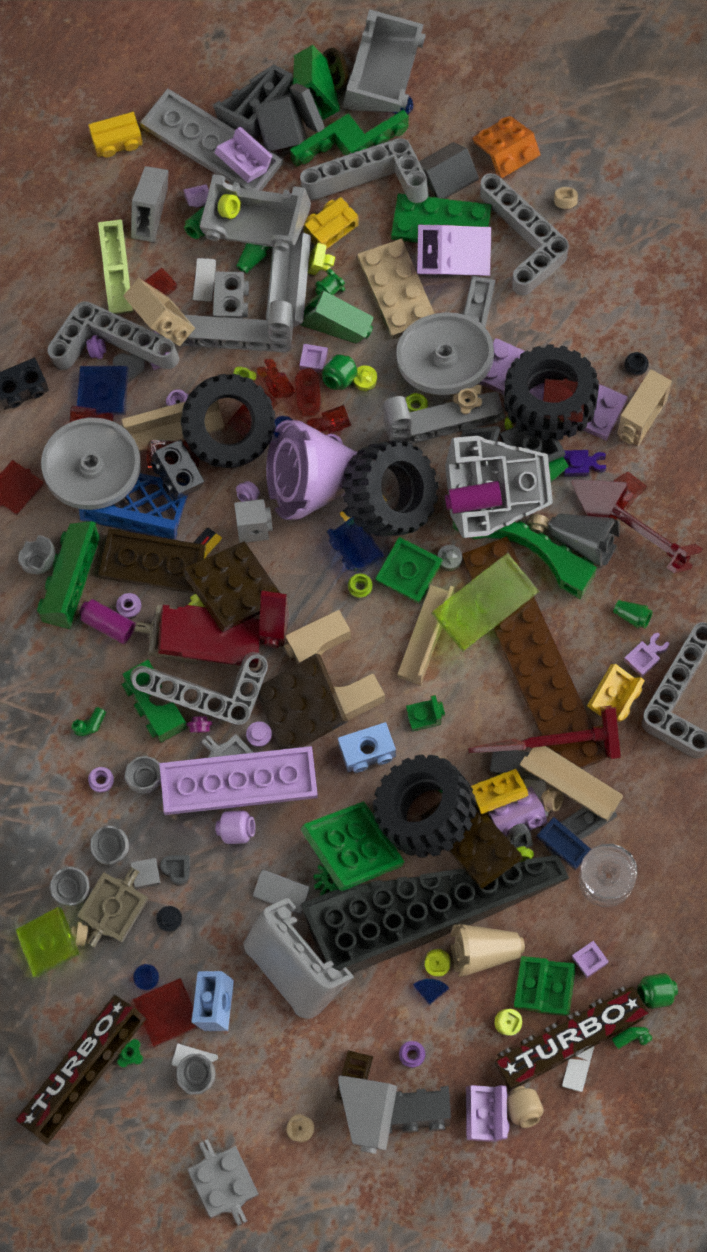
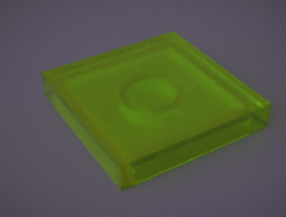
[16,907,80,977]

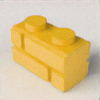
[88,112,143,158]
[304,197,359,250]

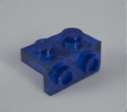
[326,516,384,573]

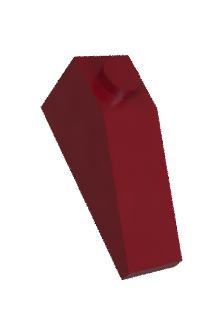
[259,591,289,648]

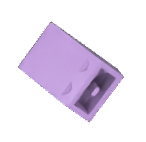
[417,225,491,276]

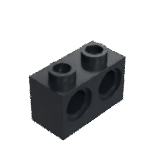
[0,357,49,410]
[151,439,204,501]

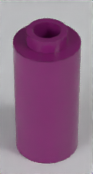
[445,481,502,514]
[79,599,135,645]

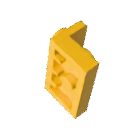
[471,769,529,814]

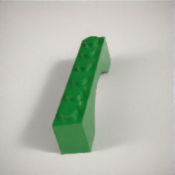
[452,521,597,600]

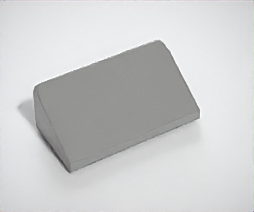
[253,869,310,915]

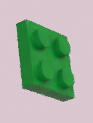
[375,537,443,604]

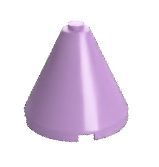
[266,420,357,520]

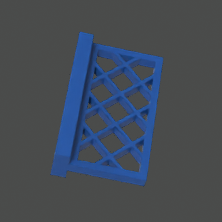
[79,473,188,540]

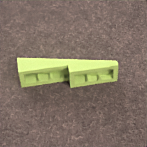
[98,219,133,314]

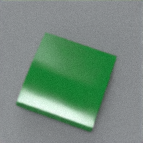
[514,956,576,1016]

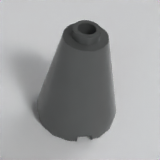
[548,513,621,566]

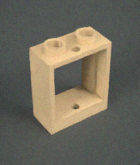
[123,278,195,346]
[617,369,672,446]

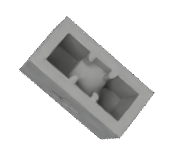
[234,499,273,543]

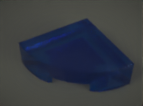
[413,979,450,1006]

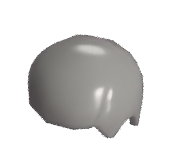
[18,535,56,574]
[124,756,161,794]
[90,825,129,865]
[49,867,89,906]
[176,1054,216,1095]

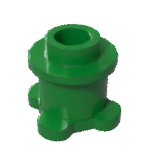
[315,268,345,295]

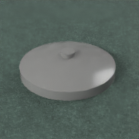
[396,313,494,395]
[41,418,141,510]

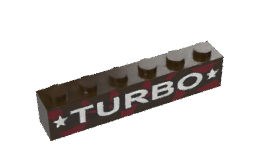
[495,986,649,1092]
[15,994,146,1145]

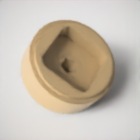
[554,187,578,209]
[287,1114,314,1142]

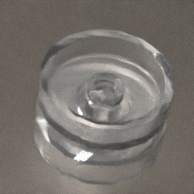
[578,844,638,907]

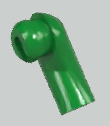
[71,707,107,737]
[612,1027,653,1049]

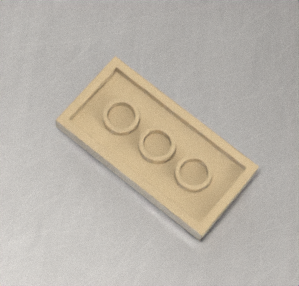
[358,239,434,339]

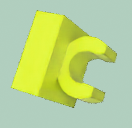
[308,243,335,276]

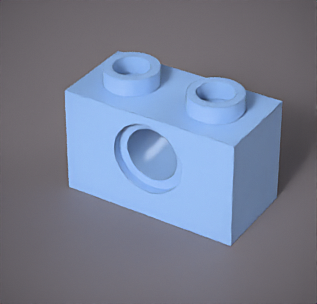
[338,722,396,773]
[192,971,234,1031]

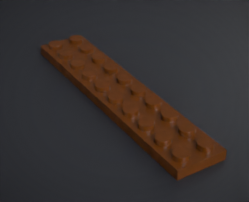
[462,536,607,769]

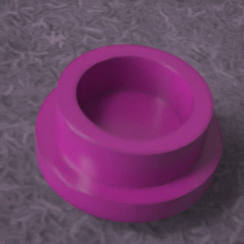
[187,716,212,733]

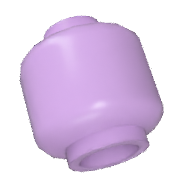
[216,810,255,844]

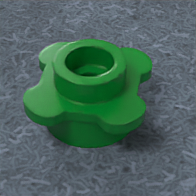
[117,1039,143,1068]

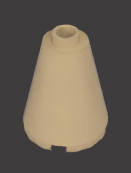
[450,924,525,977]

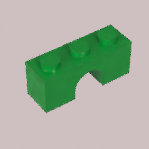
[121,659,187,743]

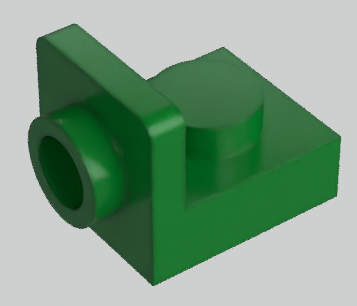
[406,695,445,732]

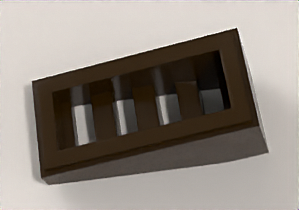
[335,1050,374,1104]

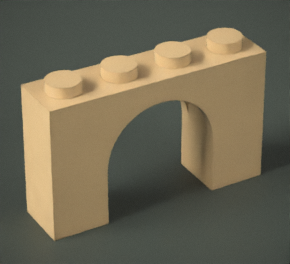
[284,610,385,720]

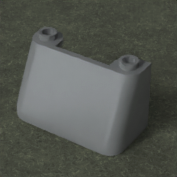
[343,9,426,112]
[200,174,311,252]
[243,898,354,1019]

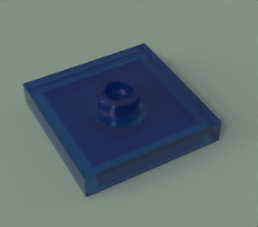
[76,366,129,415]

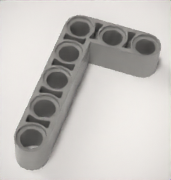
[300,138,428,203]
[480,173,569,295]
[182,300,293,352]
[47,301,179,370]
[384,392,505,444]
[641,622,707,759]
[130,652,268,725]

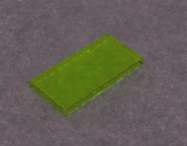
[431,553,539,652]

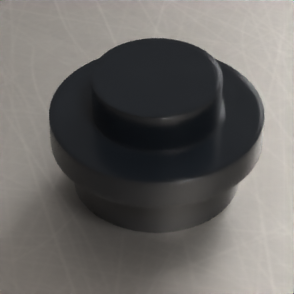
[624,352,649,376]
[156,906,182,932]

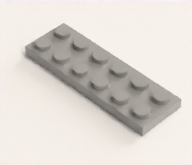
[140,89,283,191]

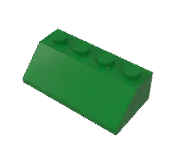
[37,521,100,629]

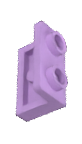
[215,127,272,183]
[487,787,547,836]
[466,1085,509,1142]

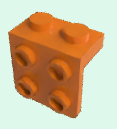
[473,116,540,178]

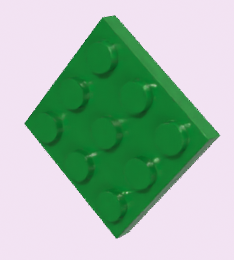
[300,801,405,891]

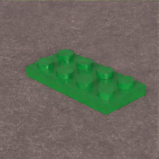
[391,193,492,243]

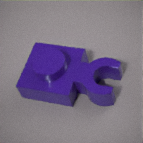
[563,450,606,477]

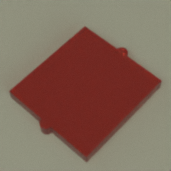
[543,379,584,422]
[0,459,44,515]

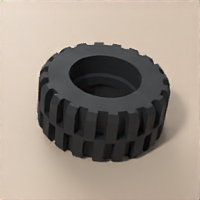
[504,344,599,441]
[181,374,276,468]
[342,440,439,537]
[373,754,476,858]

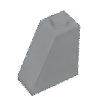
[131,166,168,242]
[338,1076,397,1154]

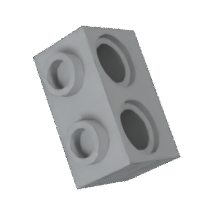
[213,272,249,319]

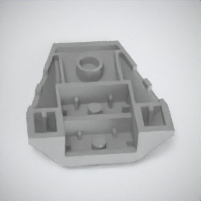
[445,436,553,538]

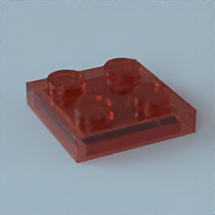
[133,978,199,1048]

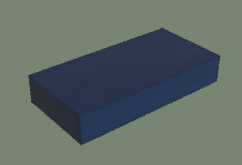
[536,817,593,871]

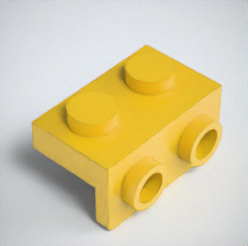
[587,664,645,722]

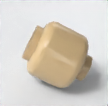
[507,1086,544,1128]

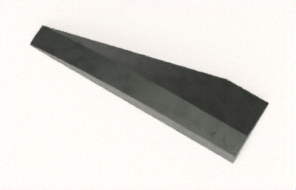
[301,855,569,974]

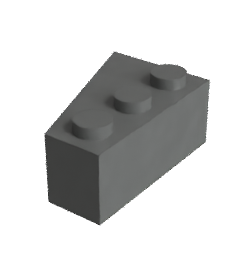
[213,64,293,140]
[389,1086,451,1134]

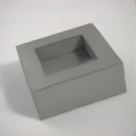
[131,858,161,889]

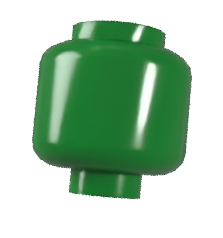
[322,354,358,390]
[637,973,678,1009]

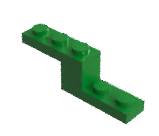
[290,110,409,167]

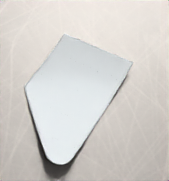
[171,1044,218,1067]

